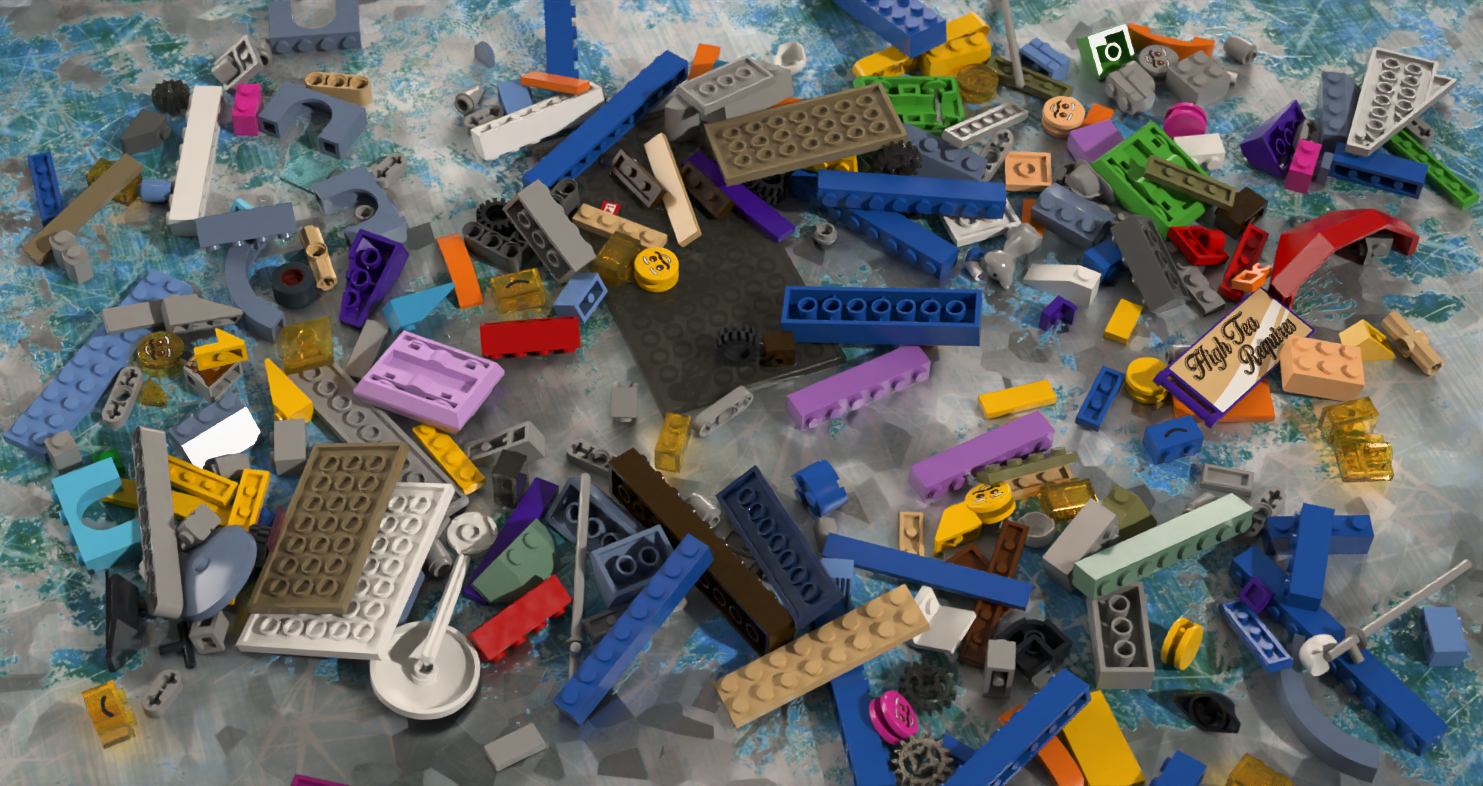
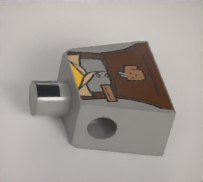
[180,351,244,404]

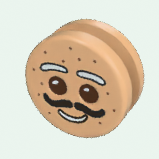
[1041,96,1085,138]

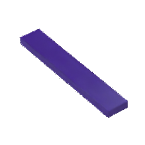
[682,151,795,243]
[463,477,559,606]

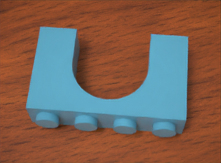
[50,457,143,575]

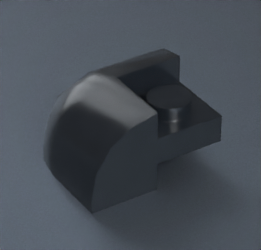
[996,617,1073,683]

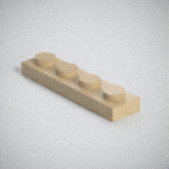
[572,203,667,251]

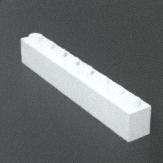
[166,86,225,236]

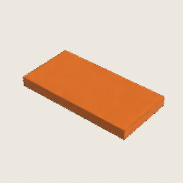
[1170,378,1275,423]

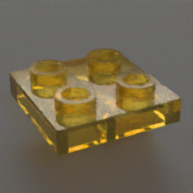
[1332,435,1394,483]

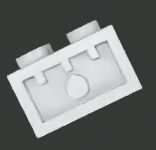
[906,586,976,654]

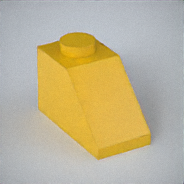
[1339,319,1395,362]
[933,501,982,557]

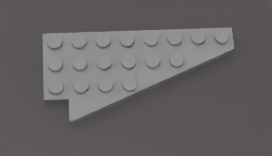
[1344,46,1457,157]

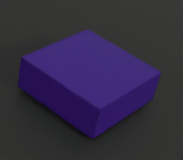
[1237,576,1276,614]

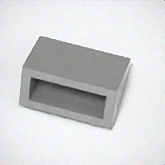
[665,94,700,142]

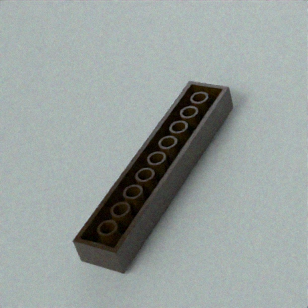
[608,447,795,657]

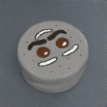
[1137,45,1180,86]

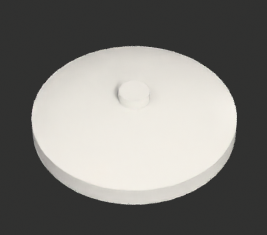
[370,621,480,720]

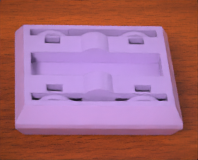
[353,331,505,435]

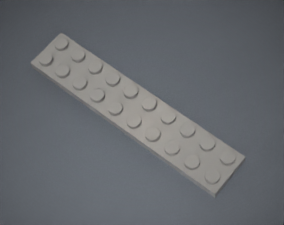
[280,346,469,517]

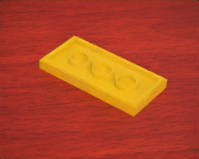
[1060,690,1146,786]

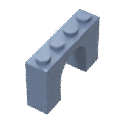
[269,0,362,54]
[258,81,367,160]
[312,165,409,250]

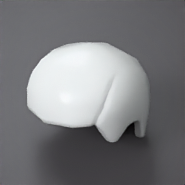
[773,42,806,75]
[1017,511,1056,548]
[1299,634,1338,677]

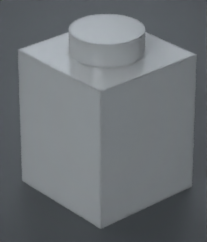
[43,430,83,476]

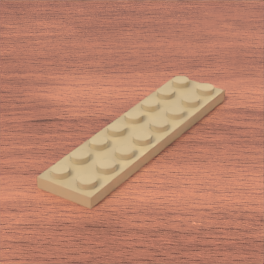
[713,584,931,728]

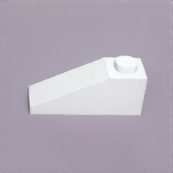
[1022,264,1101,308]

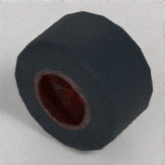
[271,262,317,308]

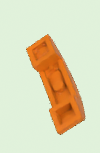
[1127,23,1216,61]
[435,233,483,310]
[999,704,1087,786]

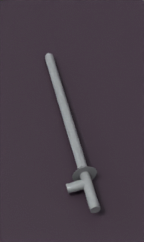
[1000,0,1025,88]
[562,473,591,681]
[1323,559,1472,664]

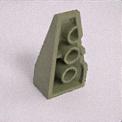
[1102,484,1158,544]

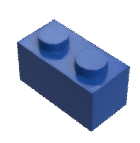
[936,733,975,768]

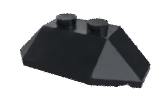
[105,568,147,673]

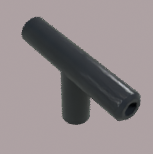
[159,621,196,669]

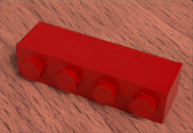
[480,315,581,359]
[466,574,573,664]

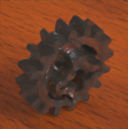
[871,140,923,176]
[898,659,958,716]
[892,732,953,786]

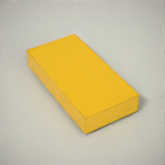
[1103,298,1144,345]

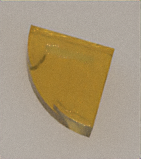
[141,380,167,408]

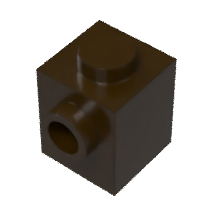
[759,330,795,367]

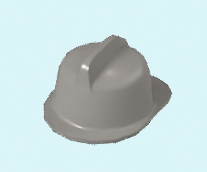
[1065,159,1115,204]

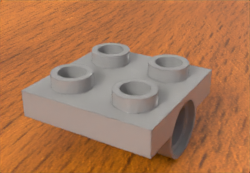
[211,34,264,95]

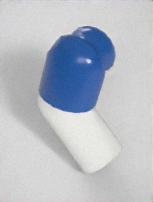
[964,248,985,281]

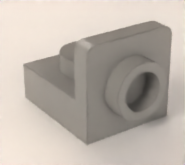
[1357,233,1394,265]

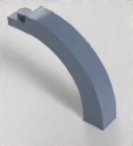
[225,236,287,344]
[1275,634,1381,783]

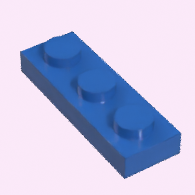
[1075,366,1126,432]

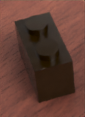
[1214,186,1268,240]

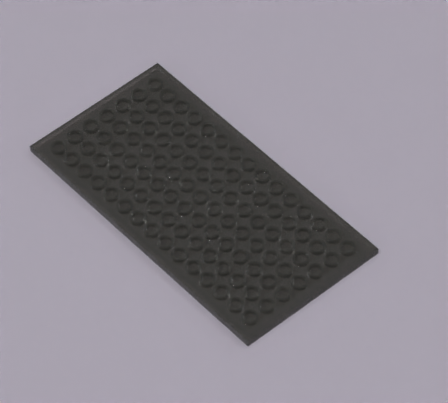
[529,109,847,419]

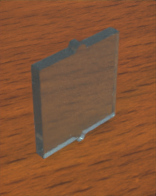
[280,153,336,195]

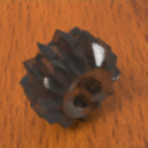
[151,78,190,116]

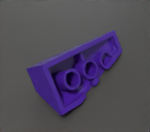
[1239,100,1306,177]
[339,229,409,329]

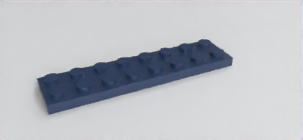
[715,465,845,629]

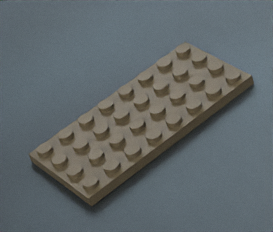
[704,82,908,187]
[246,442,410,614]

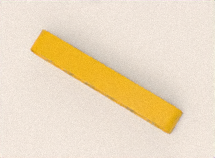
[852,12,990,78]

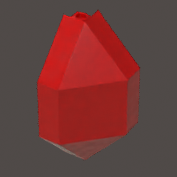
[1268,209,1420,310]

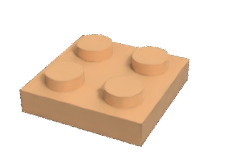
[1004,151,1052,192]

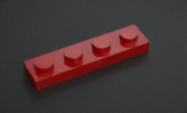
[1217,223,1269,303]

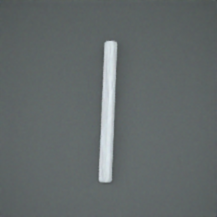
[420,554,471,665]

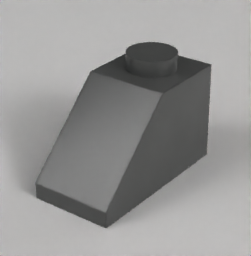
[119,108,170,155]

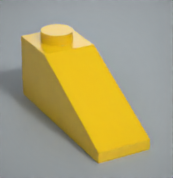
[264,358,315,423]

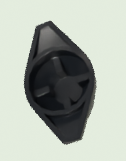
[1173,689,1241,734]

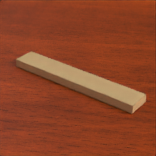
[644,132,702,247]

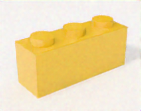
[920,33,992,76]

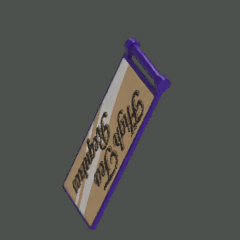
[1153,287,1315,430]

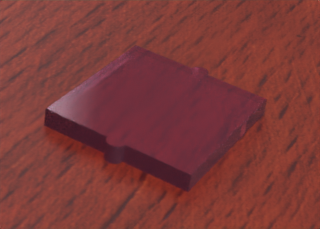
[267,506,285,552]

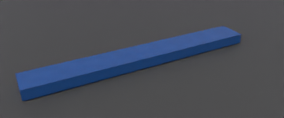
[821,532,1033,612]

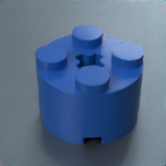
[791,459,848,521]

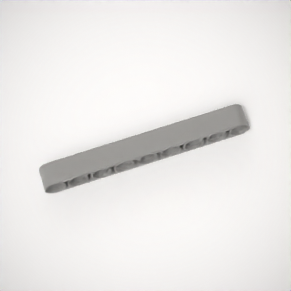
[132,425,183,619]

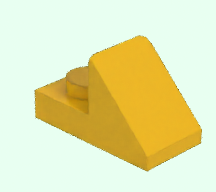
[194,328,248,371]

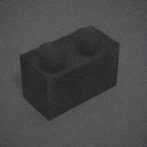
[492,449,529,509]

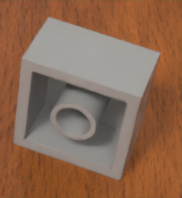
[1164,51,1231,109]

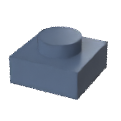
[1314,152,1334,185]

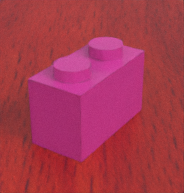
[231,84,264,136]
[1284,139,1322,194]

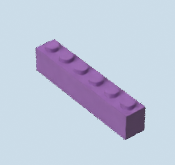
[786,345,931,432]
[908,410,1055,503]

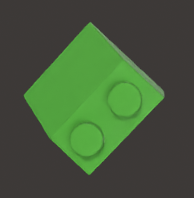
[1076,24,1137,80]

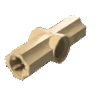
[299,225,338,291]
[1381,311,1444,376]

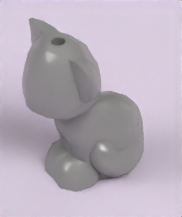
[984,223,1043,289]

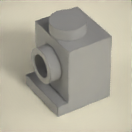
[189,611,229,655]

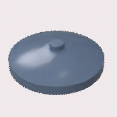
[180,525,257,622]

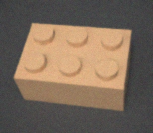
[1279,335,1365,403]

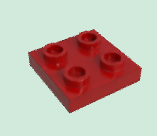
[1166,226,1229,265]

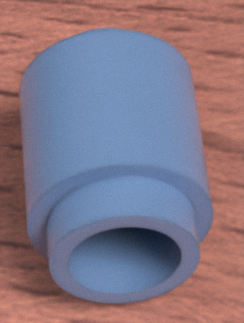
[137,178,174,202]

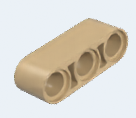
[305,72,372,106]

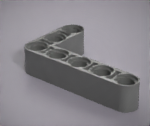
[462,178,580,273]

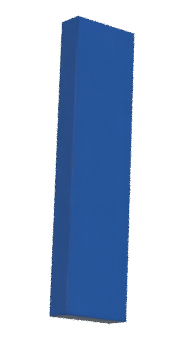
[27,151,64,227]
[1218,599,1293,674]

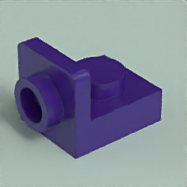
[1038,295,1078,332]

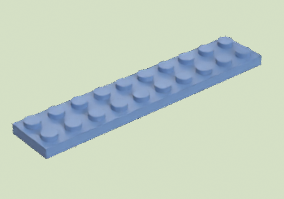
[3,268,194,461]

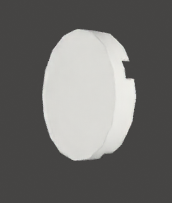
[446,512,498,559]

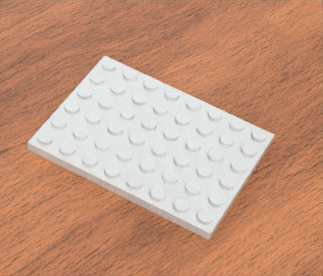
[236,482,455,661]

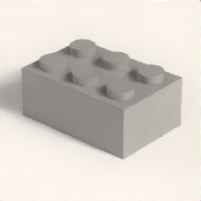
[1042,498,1120,593]

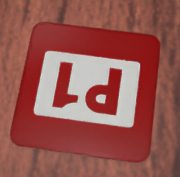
[600,201,621,216]

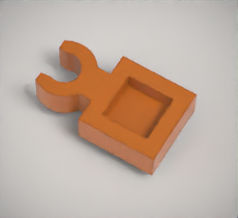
[1231,263,1272,293]

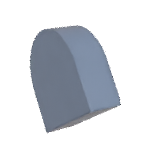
[474,41,495,69]

